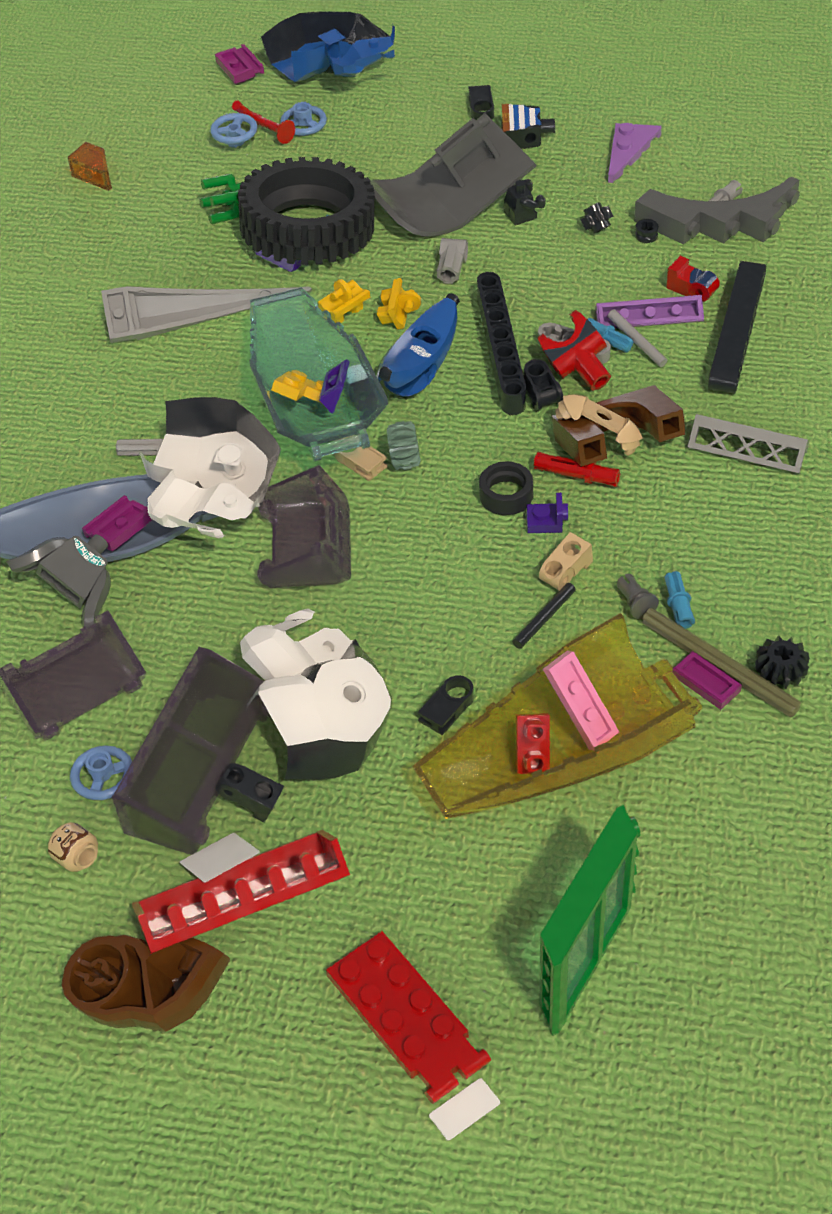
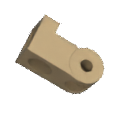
[539,532,593,591]

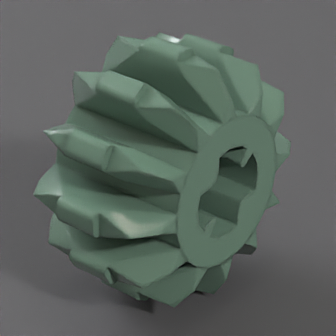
[386,421,421,470]

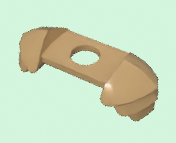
[555,394,643,456]

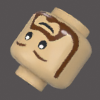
[48,822,98,872]

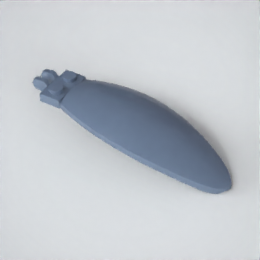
[0,474,218,562]

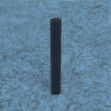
[512,583,576,649]

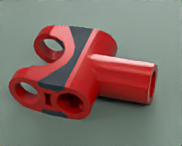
[537,310,611,391]

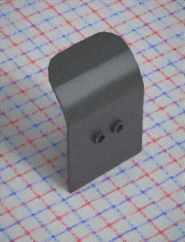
[370,113,537,236]

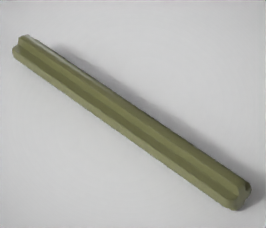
[642,608,801,717]

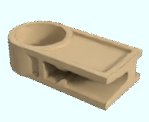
[333,435,388,481]

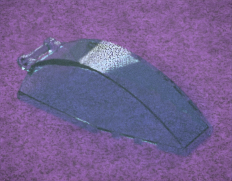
[249,287,388,462]

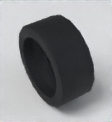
[479,461,533,515]

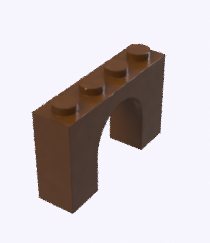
[552,385,685,466]

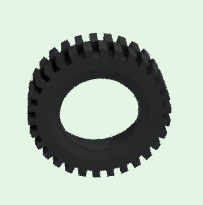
[238,157,375,265]

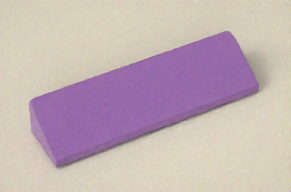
[595,295,704,329]

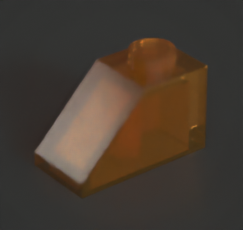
[67,142,112,191]

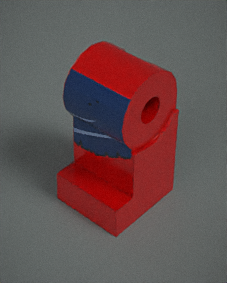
[666,255,720,302]

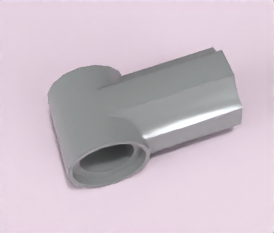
[437,238,468,284]

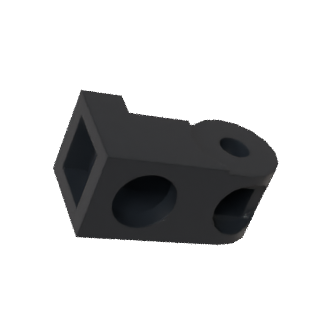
[215,763,284,823]

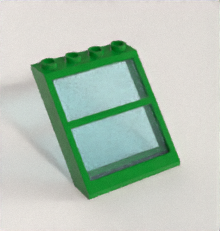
[539,805,641,1036]

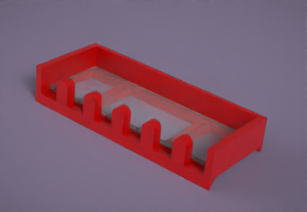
[131,830,350,953]

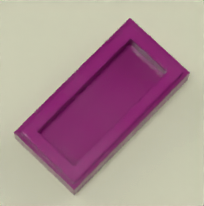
[672,651,742,710]

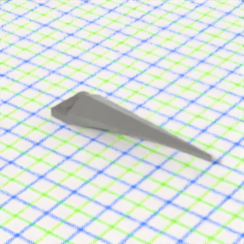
[101,286,312,343]

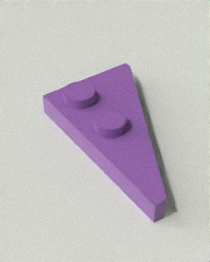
[608,123,662,183]

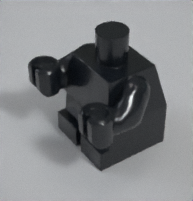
[504,179,546,226]

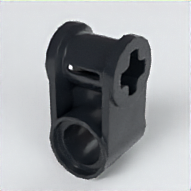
[524,359,563,412]

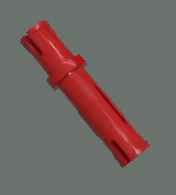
[534,452,621,487]

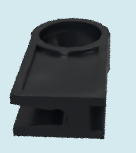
[468,85,494,120]
[418,675,474,735]

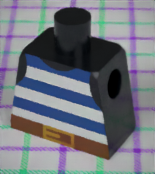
[502,104,555,149]

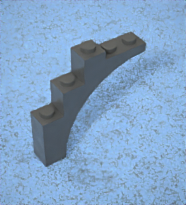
[634,176,800,245]

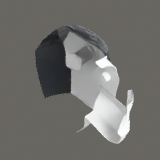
[139,397,281,538]
[240,609,392,780]

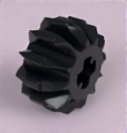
[755,635,810,690]

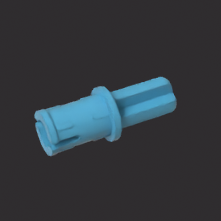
[588,318,634,353]
[664,571,695,629]

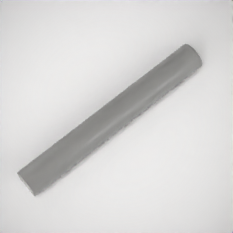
[607,309,668,367]

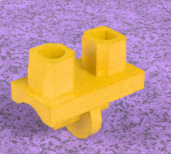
[377,278,421,330]
[317,279,370,325]

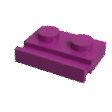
[215,44,264,84]
[82,495,153,552]

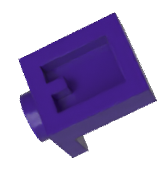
[527,493,568,533]

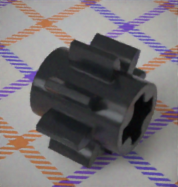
[580,202,614,234]

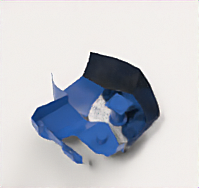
[261,11,396,82]

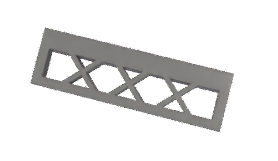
[688,414,810,474]

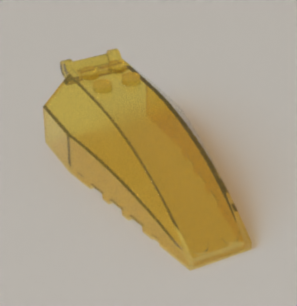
[413,613,702,819]

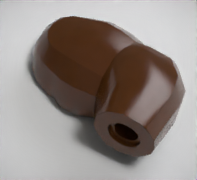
[62,935,230,1032]

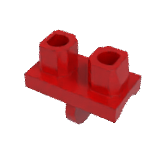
[516,713,550,774]

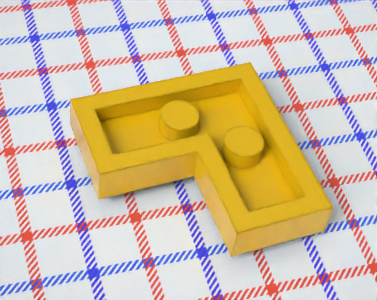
[271,370,324,404]

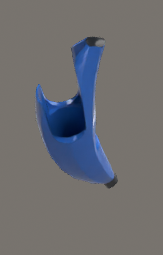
[377,293,460,396]

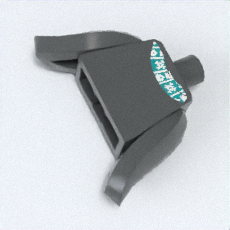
[6,534,111,632]

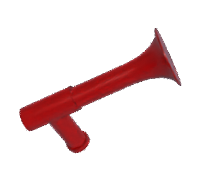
[232,100,295,144]

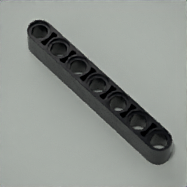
[708,261,767,394]
[477,272,526,415]

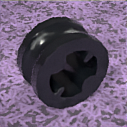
[635,219,659,243]

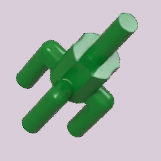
[200,174,241,225]

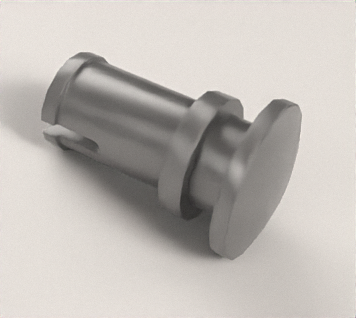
[617,574,659,619]

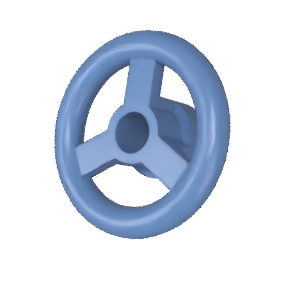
[280,102,327,136]
[210,113,257,147]
[70,745,134,800]

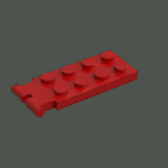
[326,931,491,1104]

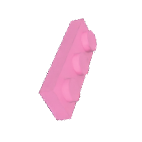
[543,651,619,751]

